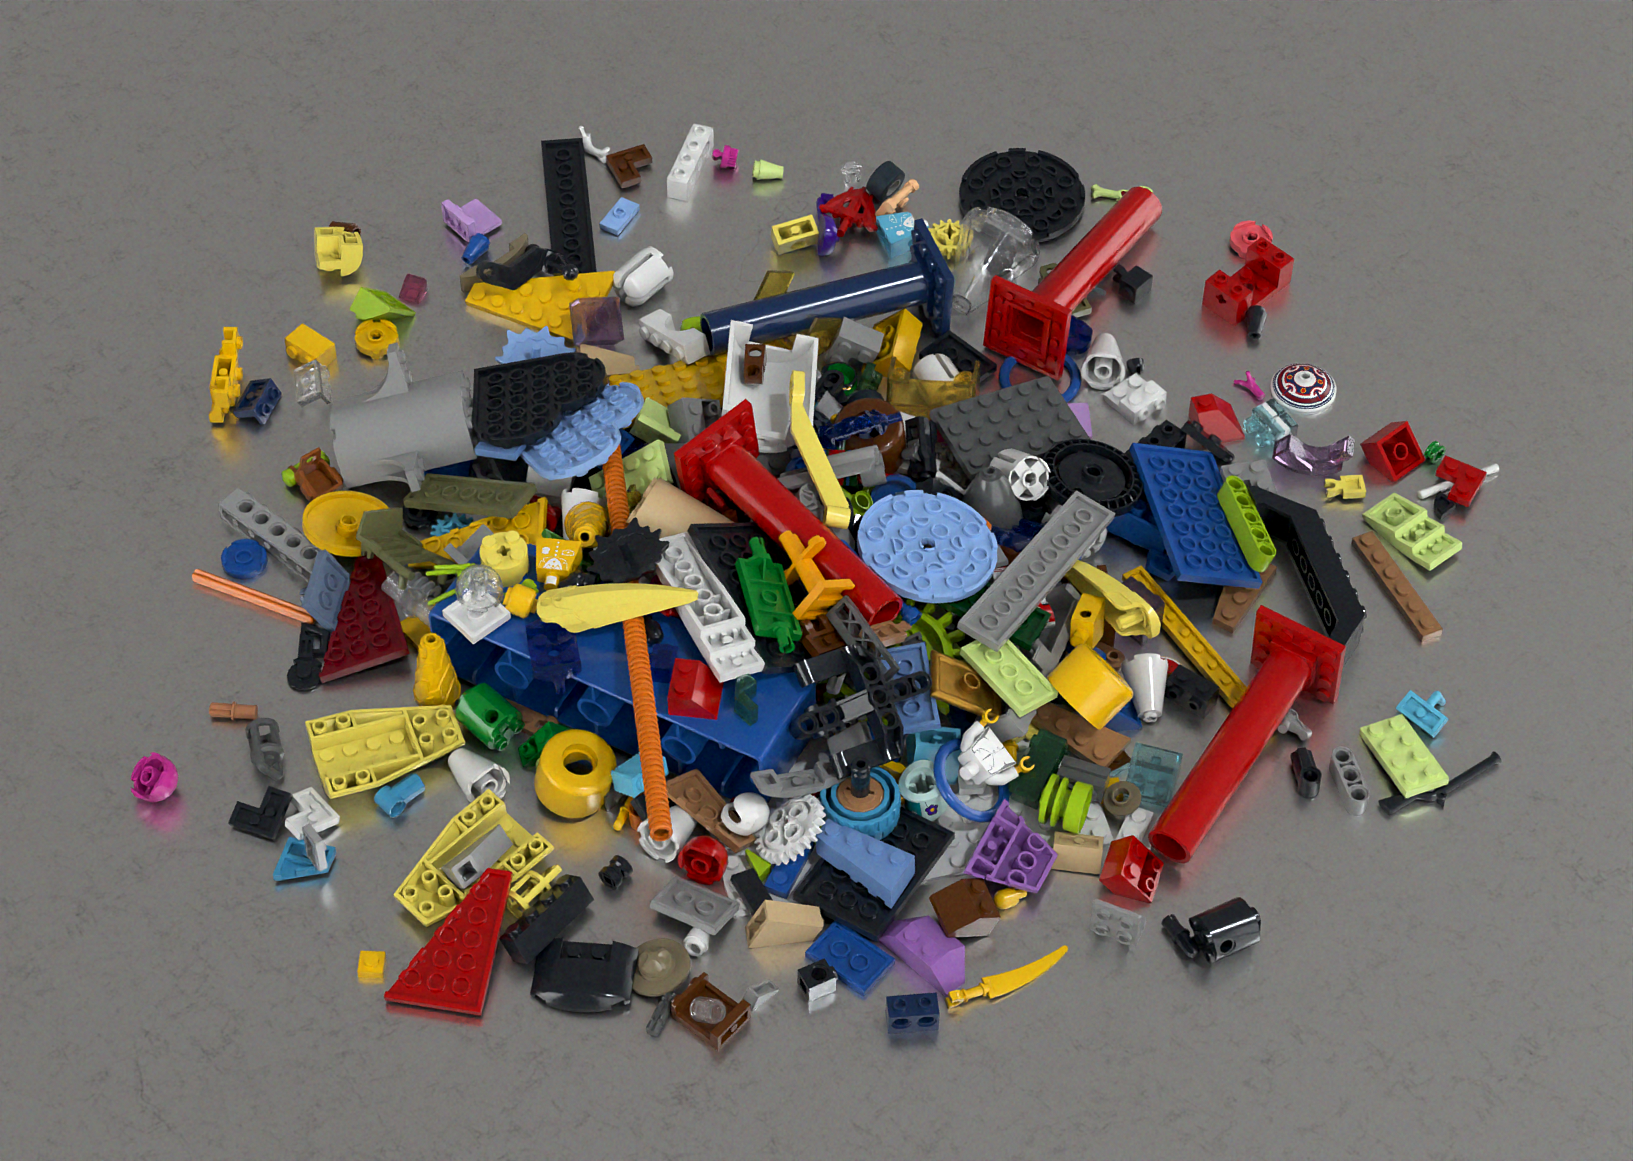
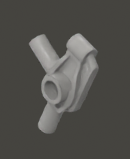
[1278,708,1312,740]

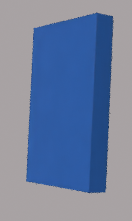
[805,921,895,996]

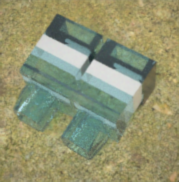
[1243,398,1298,449]

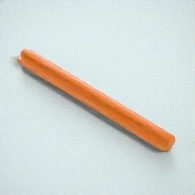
[192,569,316,624]

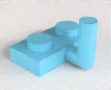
[1396,690,1449,738]

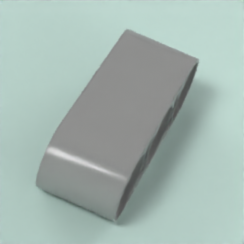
[1329,746,1370,816]

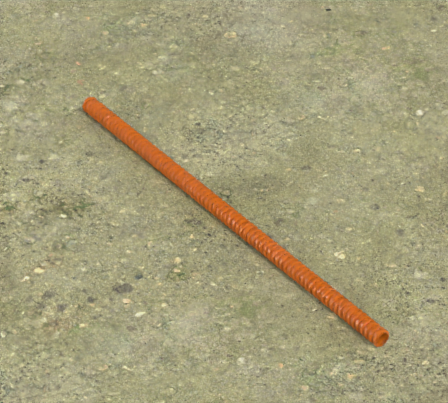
[603,444,673,841]

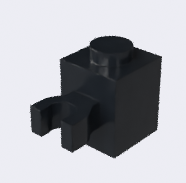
[1112,264,1153,304]

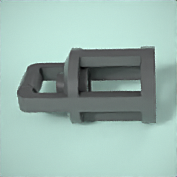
[245,718,284,781]

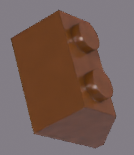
[929,878,1001,938]

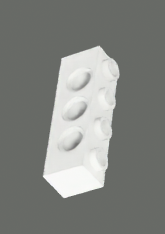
[667,123,714,202]

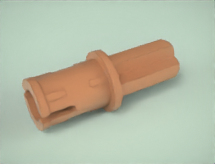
[209,701,258,721]

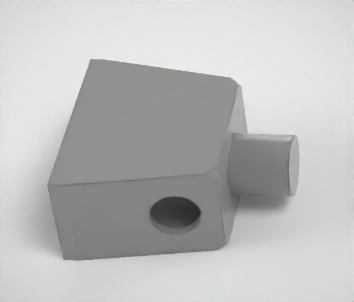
[818,721,872,761]

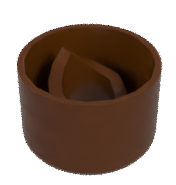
[832,398,907,474]

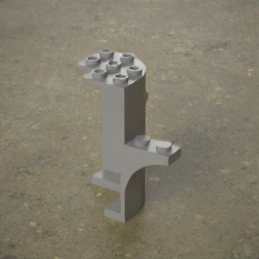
[330,342,480,492]

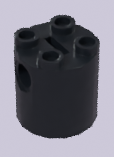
[1189,897,1261,964]

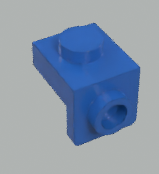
[1145,548,1175,581]

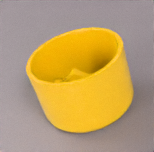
[1047,644,1133,730]
[534,729,617,818]

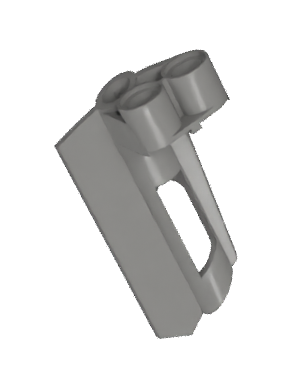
[777,445,887,490]

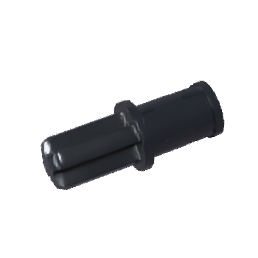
[1161,914,1200,958]

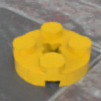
[355,319,399,359]

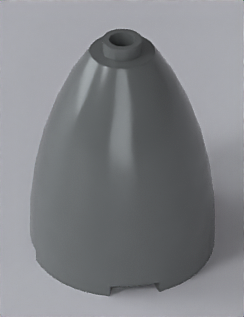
[962,466,1024,552]

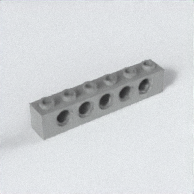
[218,488,335,582]

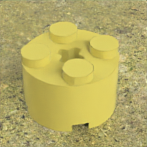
[480,530,529,587]

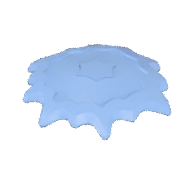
[495,326,576,364]

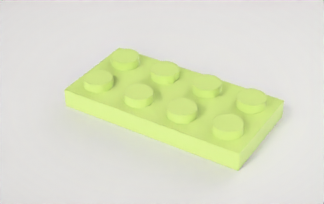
[589,440,673,515]
[960,639,1058,717]
[1359,714,1449,799]

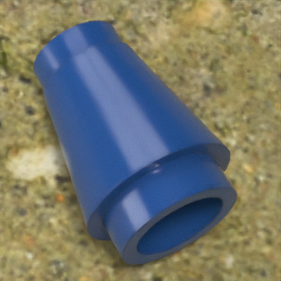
[461,233,490,265]

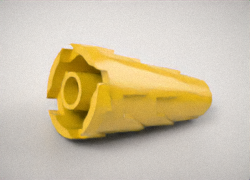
[564,501,610,549]
[413,633,461,708]

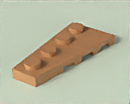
[666,768,756,853]

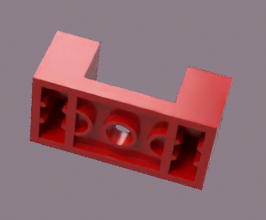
[1202,237,1294,326]

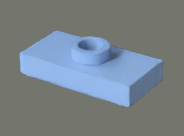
[599,197,640,236]

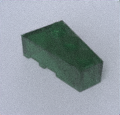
[1008,728,1070,810]

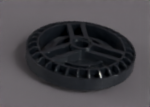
[1043,439,1143,517]

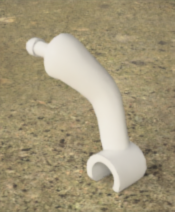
[578,125,610,163]

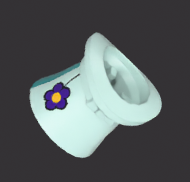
[898,760,948,821]

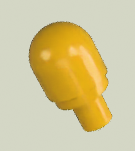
[993,887,1027,910]

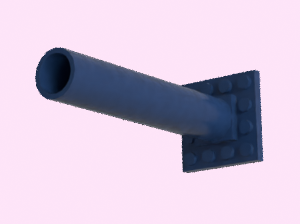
[700,218,954,356]

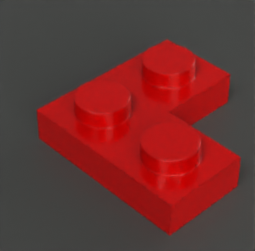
[1435,455,1487,507]

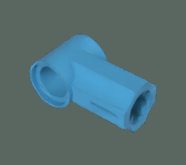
[374,773,425,818]

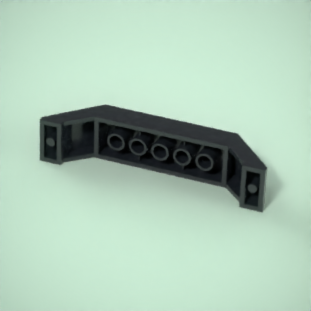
[1248,486,1367,667]

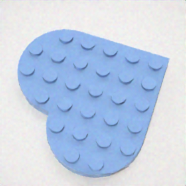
[520,382,644,481]

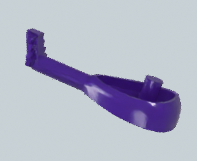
[816,193,840,256]

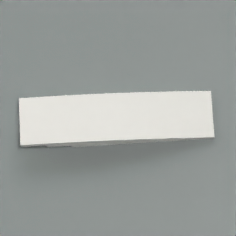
[656,532,765,683]

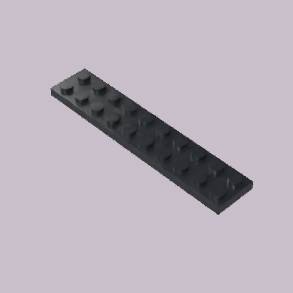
[541,138,597,276]

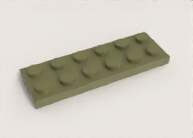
[402,473,537,519]

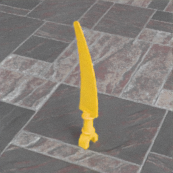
[945,945,1068,1009]

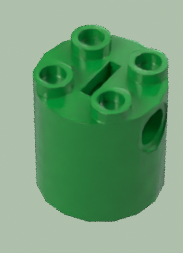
[455,683,525,752]

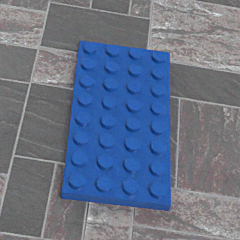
[1129,443,1263,589]

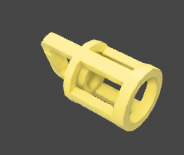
[506,864,563,919]

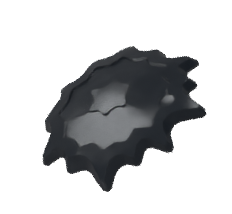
[587,517,670,584]

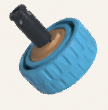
[819,757,901,840]

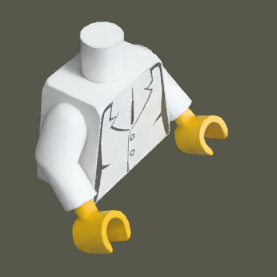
[958,709,1035,786]

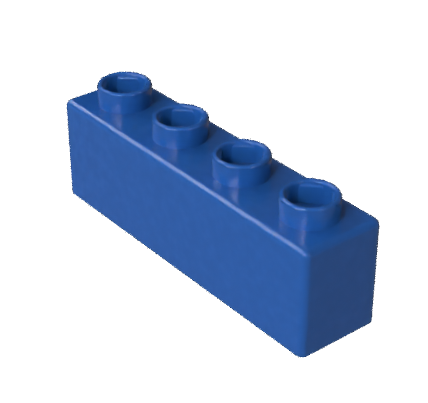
[428,544,816,804]

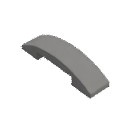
[750,760,848,798]

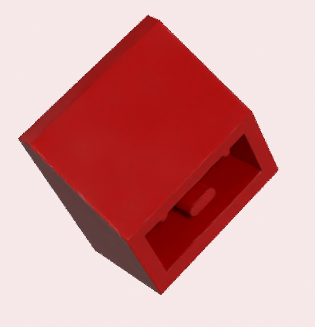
[1099,835,1164,903]

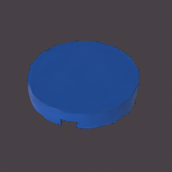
[221,539,268,579]

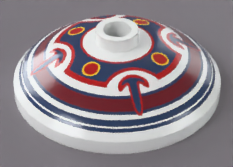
[1270,363,1337,415]

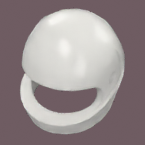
[721,792,770,836]

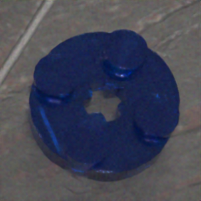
[1066,315,1093,355]

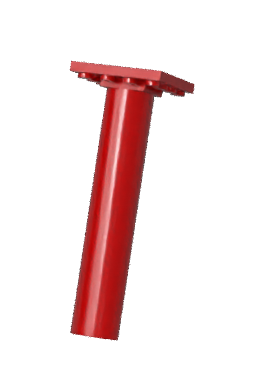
[983,186,1162,381]
[674,399,903,626]
[1148,605,1346,864]

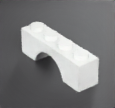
[638,309,710,365]

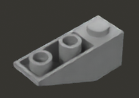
[441,824,513,889]

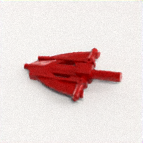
[819,186,878,237]

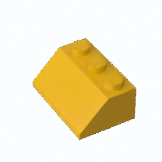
[861,308,923,379]

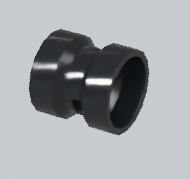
[598,855,633,890]

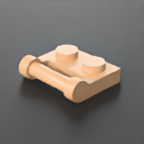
[875,179,919,216]

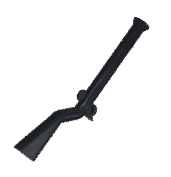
[1378,751,1501,815]

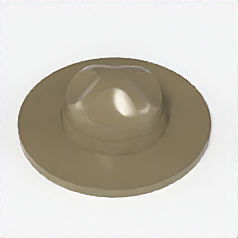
[632,938,691,997]

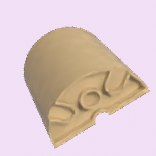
[626,477,735,539]

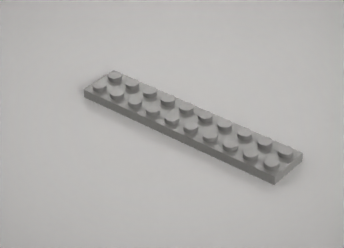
[957,491,1115,652]

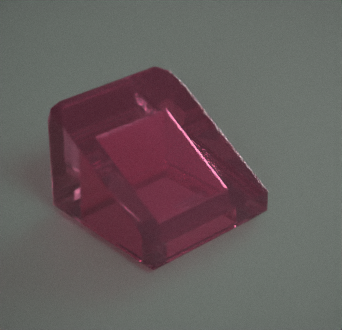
[399,274,428,304]

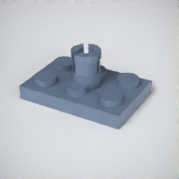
[299,549,351,633]

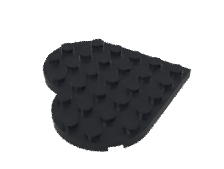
[472,352,607,449]

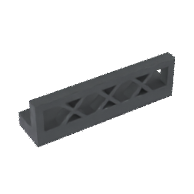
[826,596,901,682]

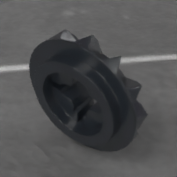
[402,505,438,529]

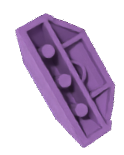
[879,915,965,997]

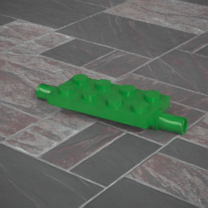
[735,537,803,653]

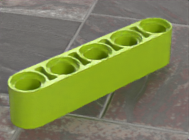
[1217,475,1276,572]

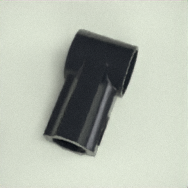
[1290,747,1322,798]

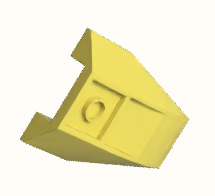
[305,705,465,799]
[393,789,554,927]

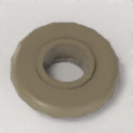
[1103,781,1141,816]

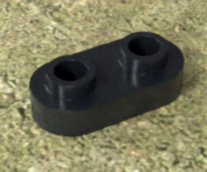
[814,370,844,403]

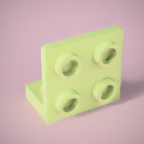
[629,398,681,444]

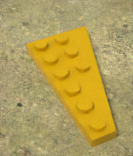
[408,497,548,569]

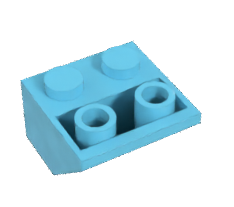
[906,727,962,785]

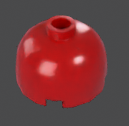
[677,835,729,885]

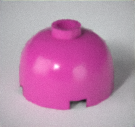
[131,752,178,803]

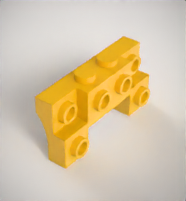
[209,327,243,423]

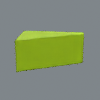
[745,849,771,882]

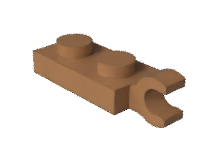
[858,620,912,649]

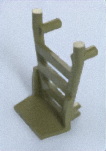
[356,507,456,590]

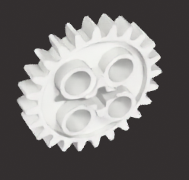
[755,794,826,866]

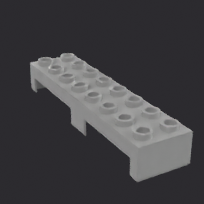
[973,583,1081,743]

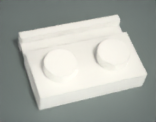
[1115,807,1159,851]

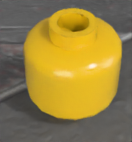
[502,584,538,618]

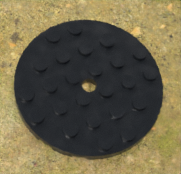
[959,148,1085,243]

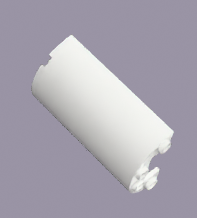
[722,320,819,453]

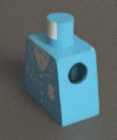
[876,212,929,258]

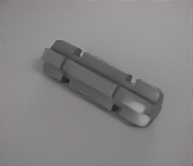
[646,992,677,1036]

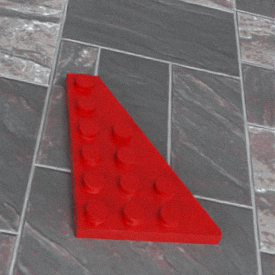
[384,868,513,1016]

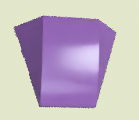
[963,799,1058,893]

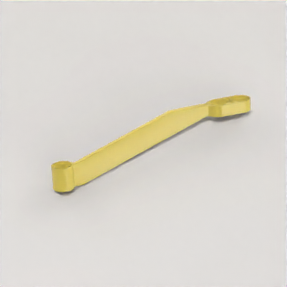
[789,370,851,530]

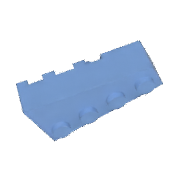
[816,819,915,909]

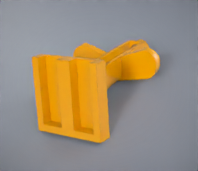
[779,530,855,620]

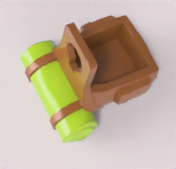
[281,447,344,502]

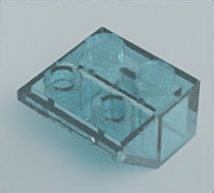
[1123,742,1183,807]

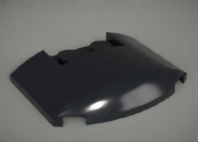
[530,937,639,1012]

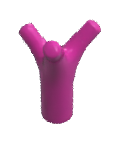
[1234,371,1265,400]

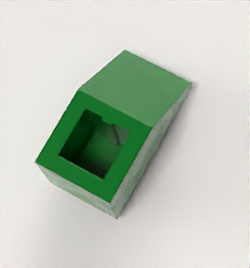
[518,721,570,768]

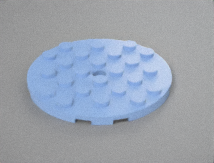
[857,490,998,603]

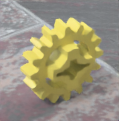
[928,219,973,259]

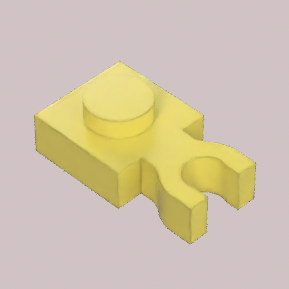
[1324,475,1366,499]

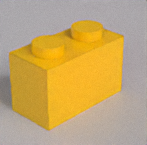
[284,323,337,373]

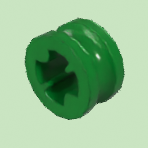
[1424,441,1446,463]

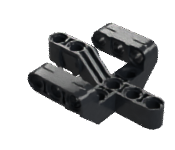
[789,642,932,780]

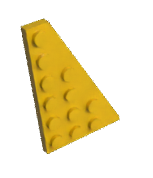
[465,271,615,345]

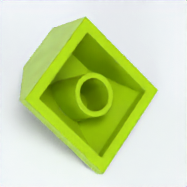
[350,287,416,322]

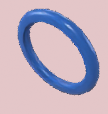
[998,354,1082,403]
[933,738,1010,822]

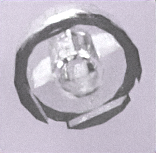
[455,564,504,613]

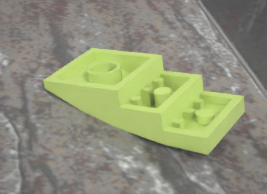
[1362,493,1462,571]

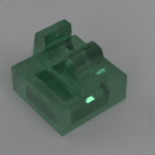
[856,362,883,391]

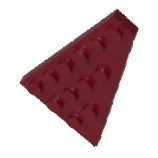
[319,554,410,683]

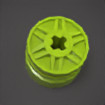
[1038,773,1093,834]

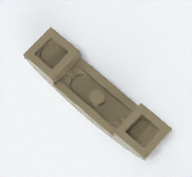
[460,233,529,293]

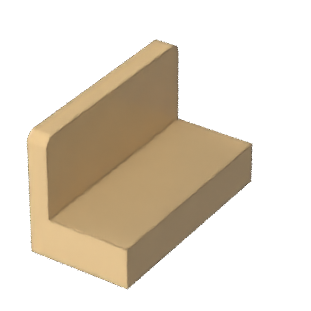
[1051,831,1104,874]

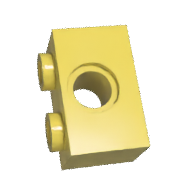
[771,215,819,255]

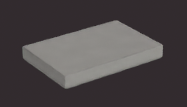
[650,876,740,936]

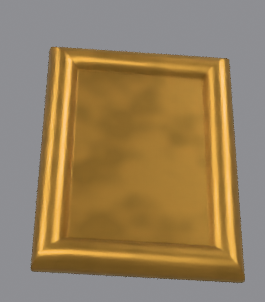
[930,650,1002,719]

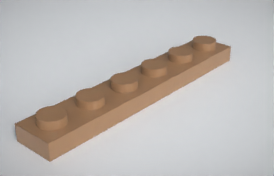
[1351,531,1443,642]

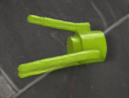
[425,563,478,606]

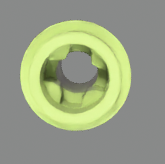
[752,159,784,180]

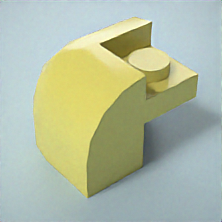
[314,227,363,276]

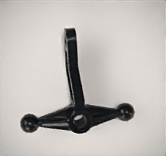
[476,244,579,290]

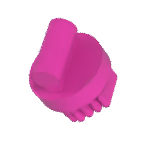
[712,145,739,169]

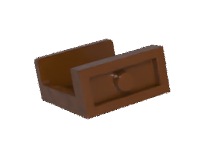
[671,972,751,1051]

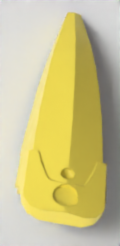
[1064,560,1161,639]
[537,583,698,633]

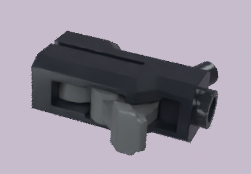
[901,416,938,482]

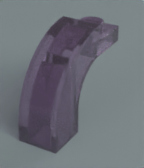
[1272,433,1355,476]

